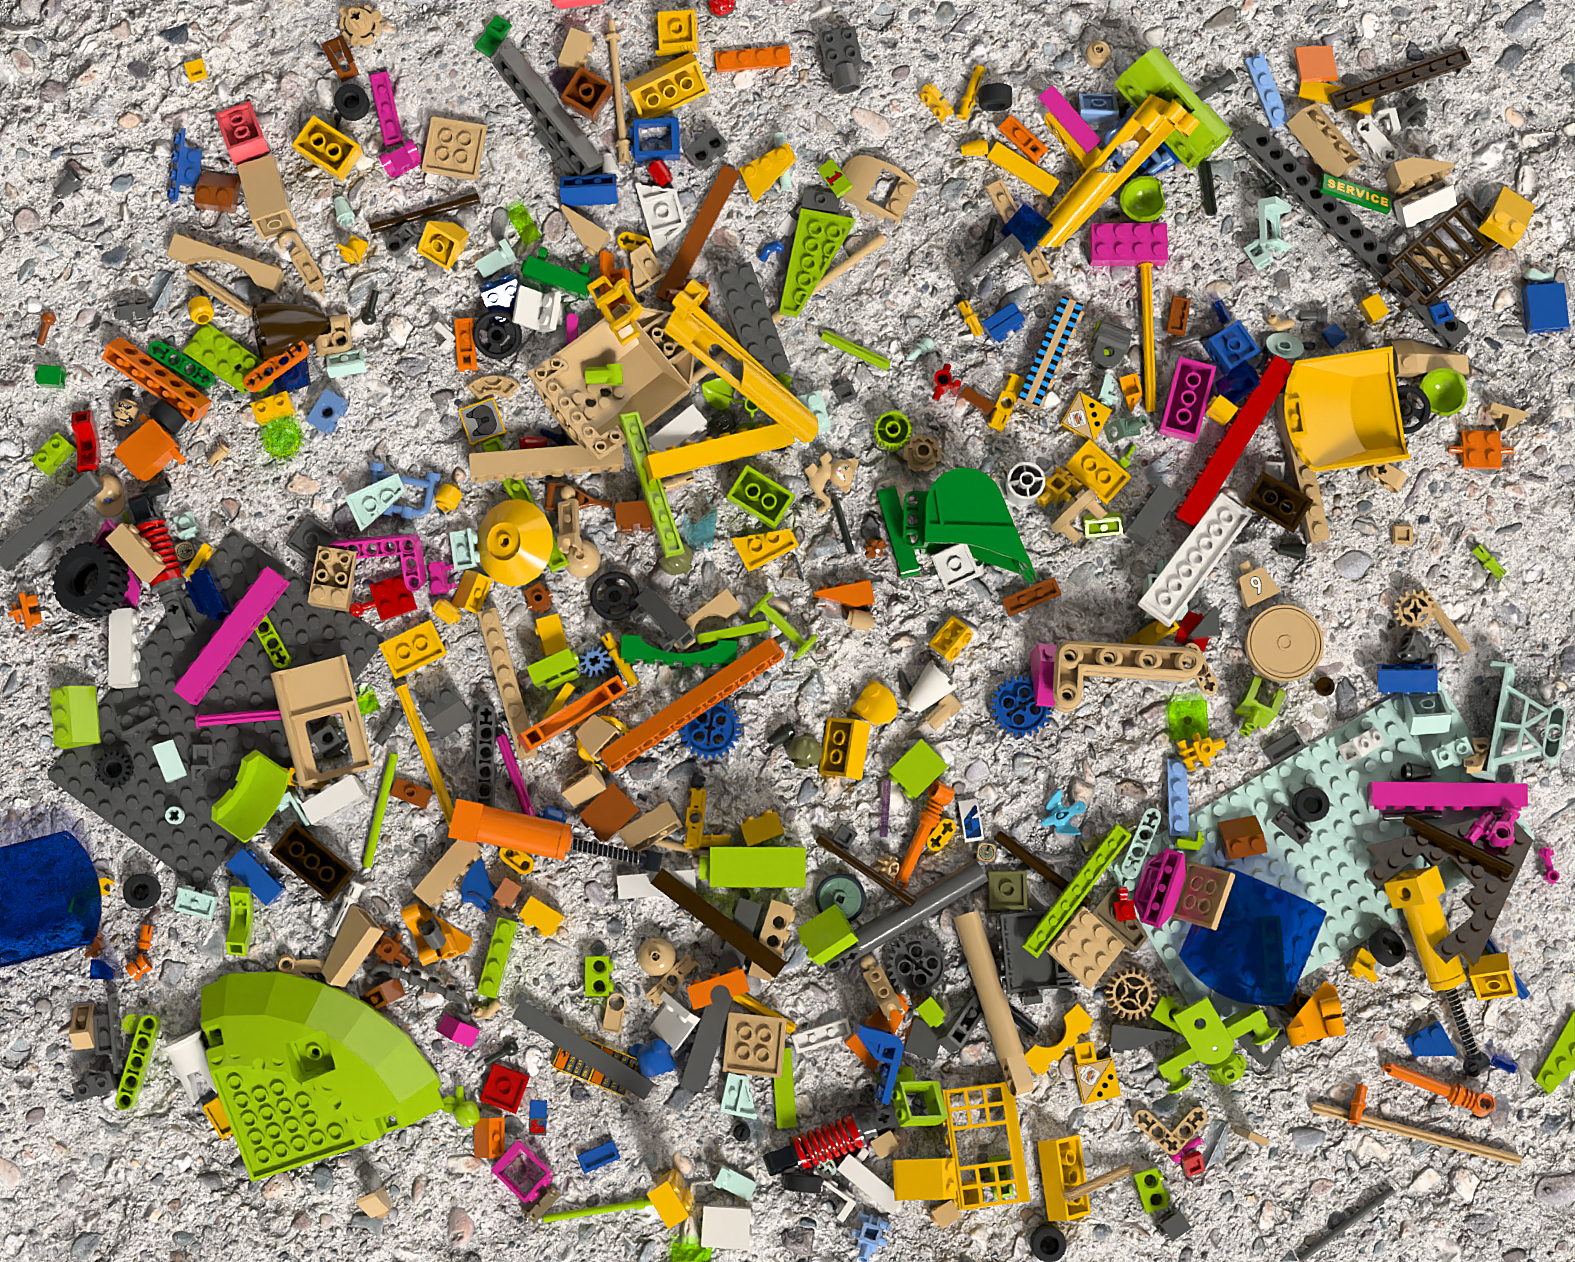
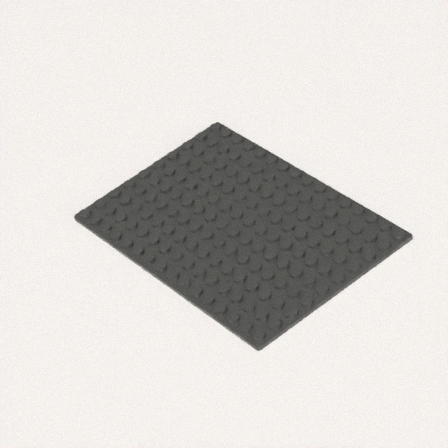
[48,530,385,888]

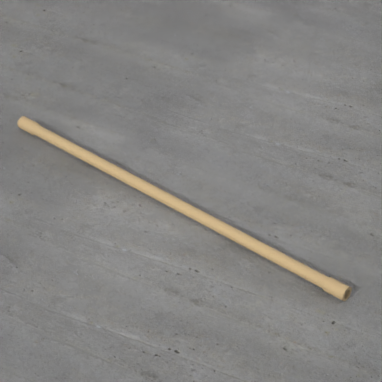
[692,233,886,385]

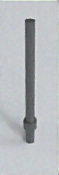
[1297,1186,1396,1262]

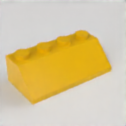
[624,52,710,119]
[1037,1134,1091,1221]

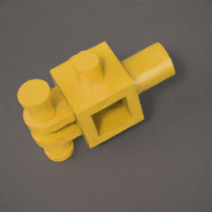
[1037,466,1083,508]
[1176,733,1226,772]

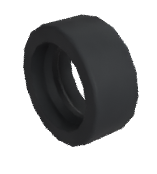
[1368,928,1406,967]
[784,1173,822,1193]

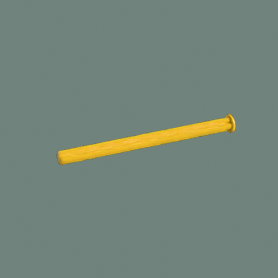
[1138,263,1156,413]
[394,684,454,829]

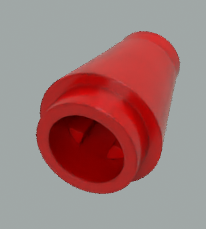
[519,436,548,450]

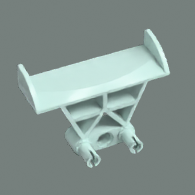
[1470,661,1567,783]

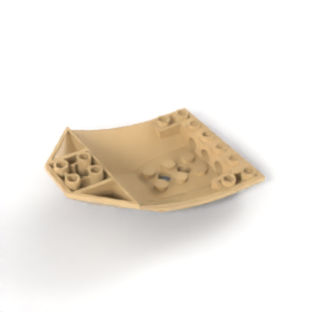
[527,303,695,461]

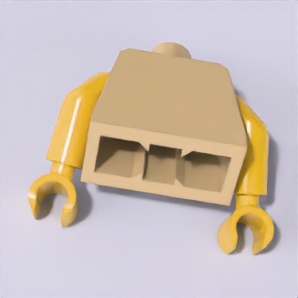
[575,715,633,771]

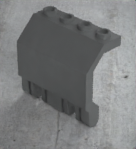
[996,910,1075,994]

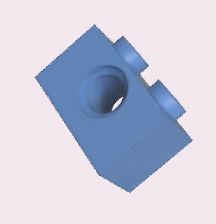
[305,389,348,435]

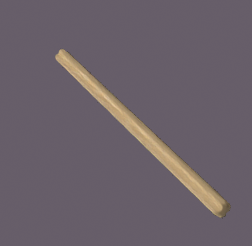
[1310,1102,1522,1166]

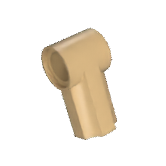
[924,693,963,731]

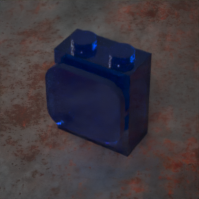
[185,567,233,622]

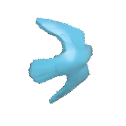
[1040,788,1086,835]

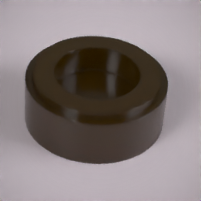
[1314,677,1335,697]

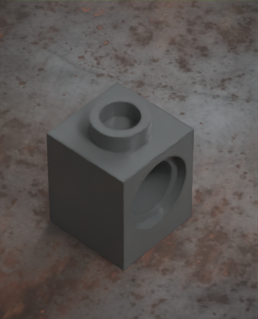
[311,724,344,754]

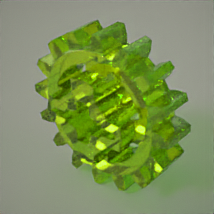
[262,420,305,461]

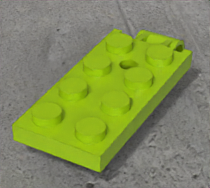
[183,323,275,397]

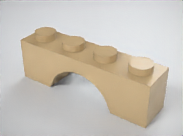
[666,589,741,653]

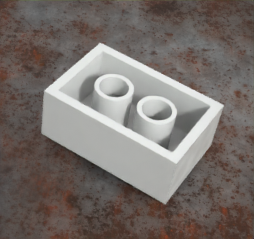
[648,404,708,453]
[300,774,369,826]

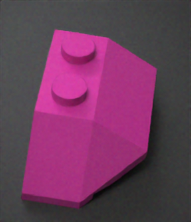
[1133,848,1186,928]

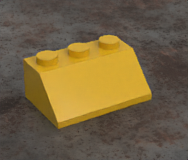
[818,717,871,780]

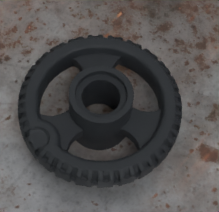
[473,310,522,359]
[1396,385,1431,434]
[590,571,639,621]

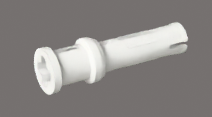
[328,879,367,938]

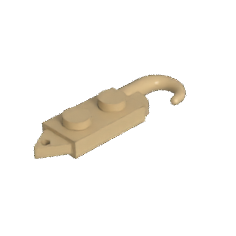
[278,232,326,296]

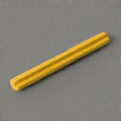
[733,993,796,1034]

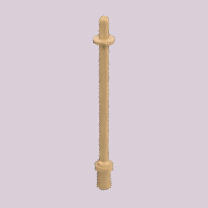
[604,19,631,164]

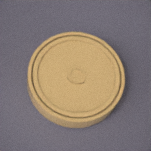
[1244,605,1324,683]

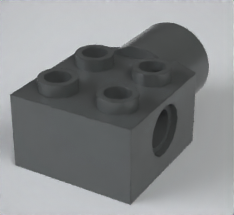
[818,26,862,94]

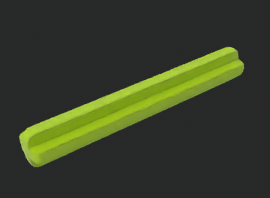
[820,330,891,371]

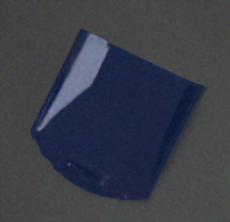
[0,830,102,969]
[1179,865,1327,1006]

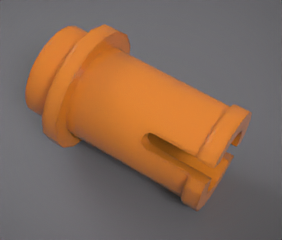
[136,925,154,950]

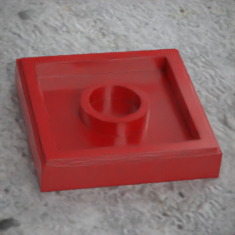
[479,1063,531,1114]

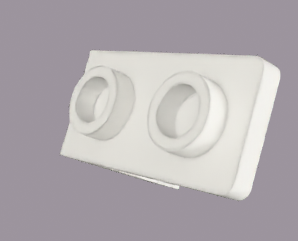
[1337,727,1385,764]
[822,1178,856,1222]

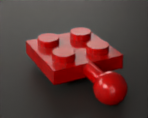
[349,574,418,622]

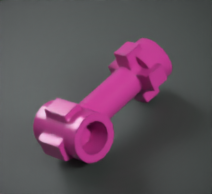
[1538,847,1560,884]

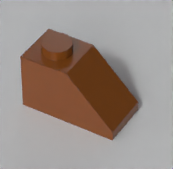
[359,978,406,1010]

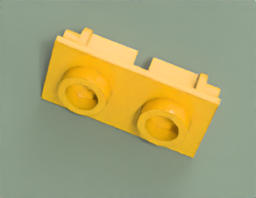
[918,83,954,123]

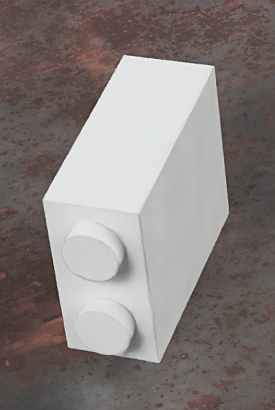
[701,1204,755,1250]

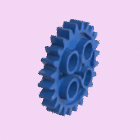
[990,675,1052,738]
[679,700,742,761]

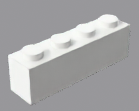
[108,608,141,689]
[617,866,697,899]

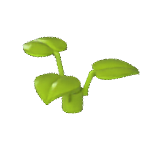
[702,374,792,434]

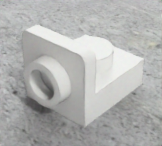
[1374,107,1401,136]

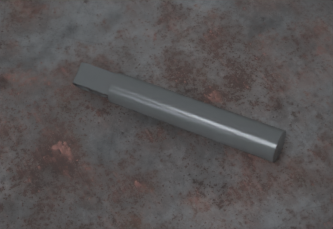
[824,858,988,973]

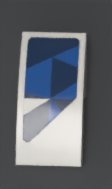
[958,799,984,843]

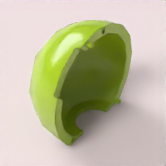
[1120,176,1166,222]
[1420,368,1468,416]

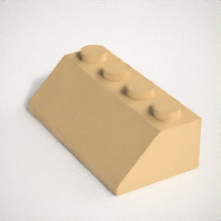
[1286,103,1363,178]

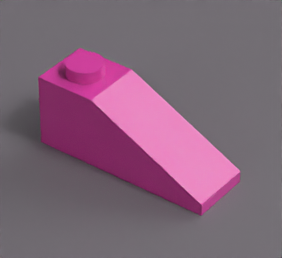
[1030,643,1057,707]

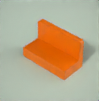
[474,1117,505,1158]

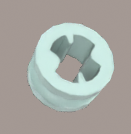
[165,807,185,824]

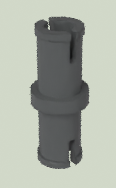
[373,708,405,746]

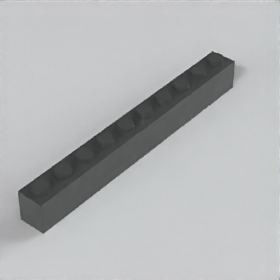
[678,898,762,1094]

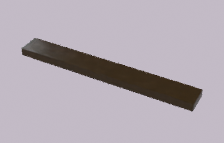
[1328,46,1472,113]
[650,868,787,978]

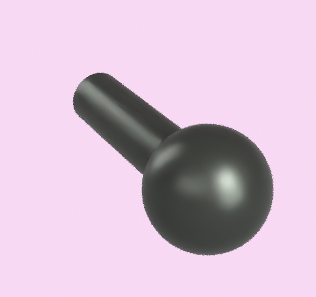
[361,289,380,325]
[483,1040,519,1066]

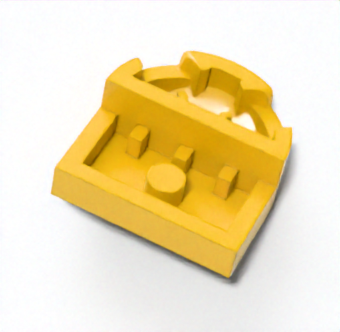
[850,678,898,726]

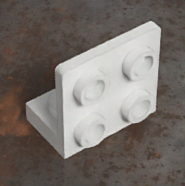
[512,286,562,333]
[650,992,700,1050]

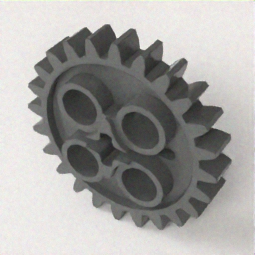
[887,934,950,997]

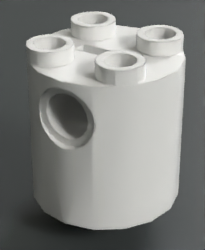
[1004,462,1046,506]

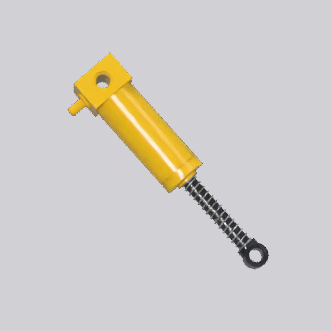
[1384,865,1491,1077]

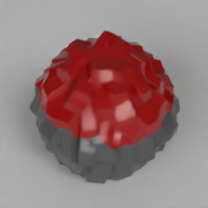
[706,0,736,19]

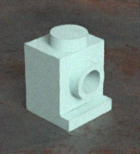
[1244,238,1274,271]

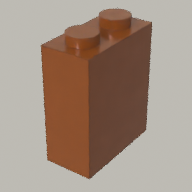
[579,782,640,843]

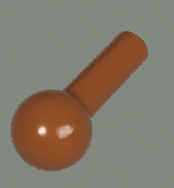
[37,311,56,345]

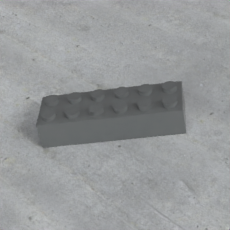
[714,261,791,377]

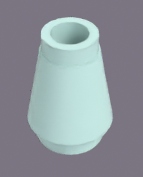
[334,196,355,226]

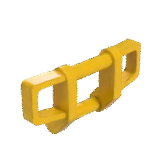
[587,276,643,346]

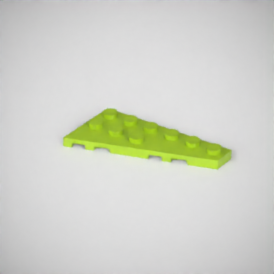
[779,208,856,318]

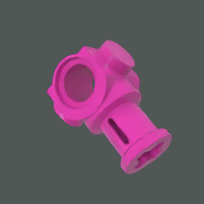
[1485,807,1520,848]

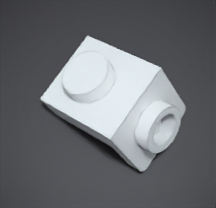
[433,321,456,354]

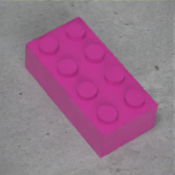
[1089,223,1168,266]
[1157,357,1216,443]

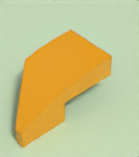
[1118,373,1142,412]

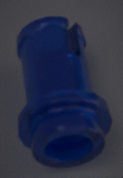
[1212,299,1232,325]
[1490,1054,1518,1074]

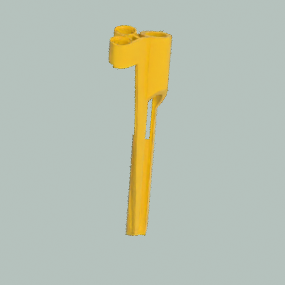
[1033,94,1200,247]
[664,279,819,443]

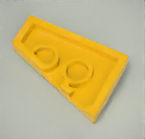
[739,142,797,203]
[731,529,799,573]

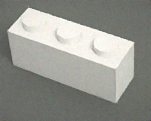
[1394,179,1457,228]

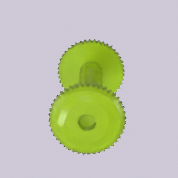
[749,592,818,659]

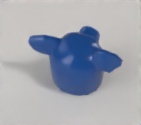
[628,1039,677,1078]

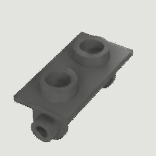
[111,298,154,321]
[1271,807,1313,846]

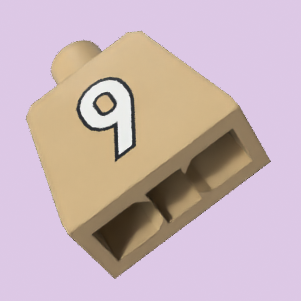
[1235,561,1280,610]

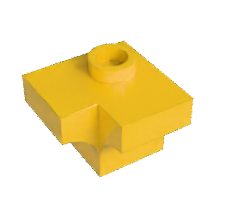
[1346,947,1379,983]

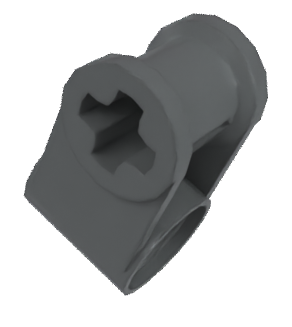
[385,222,422,258]
[416,915,446,950]

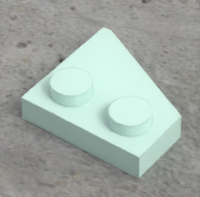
[719,1072,757,1119]

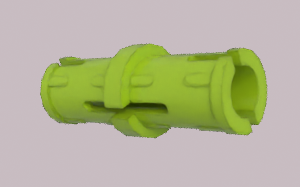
[1471,544,1507,580]

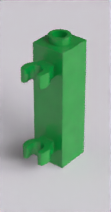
[521,247,593,301]

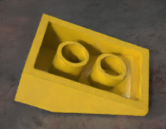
[1478,186,1535,250]

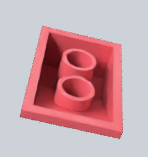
[215,101,270,166]

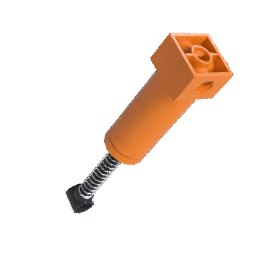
[448,799,663,873]

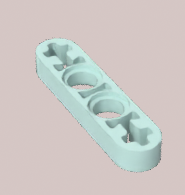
[1121,808,1161,879]

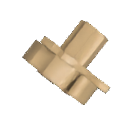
[338,4,383,47]

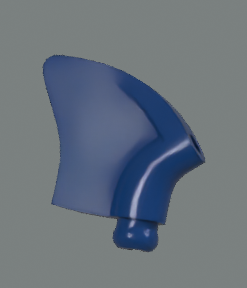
[461,859,498,913]

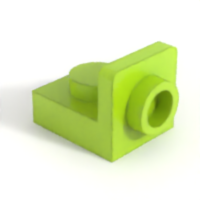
[1174,830,1205,851]

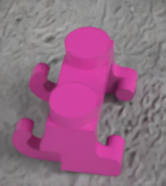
[427,561,457,596]

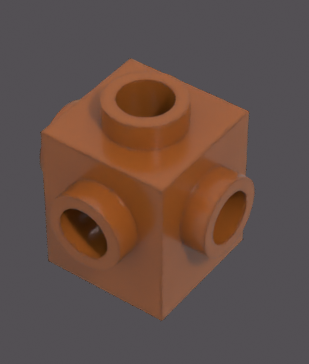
[524,582,554,614]

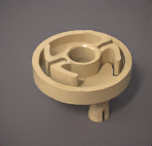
[1050,488,1108,545]

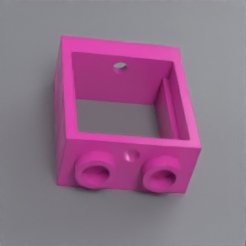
[491,1140,555,1203]

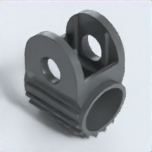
[1090,319,1132,370]

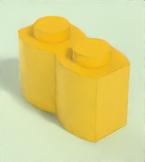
[1205,394,1238,427]

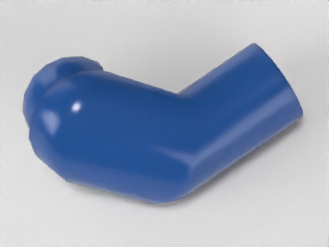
[758,240,784,262]

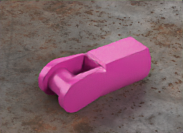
[566,313,578,346]

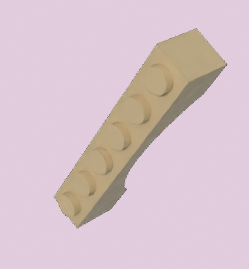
[167,233,285,295]

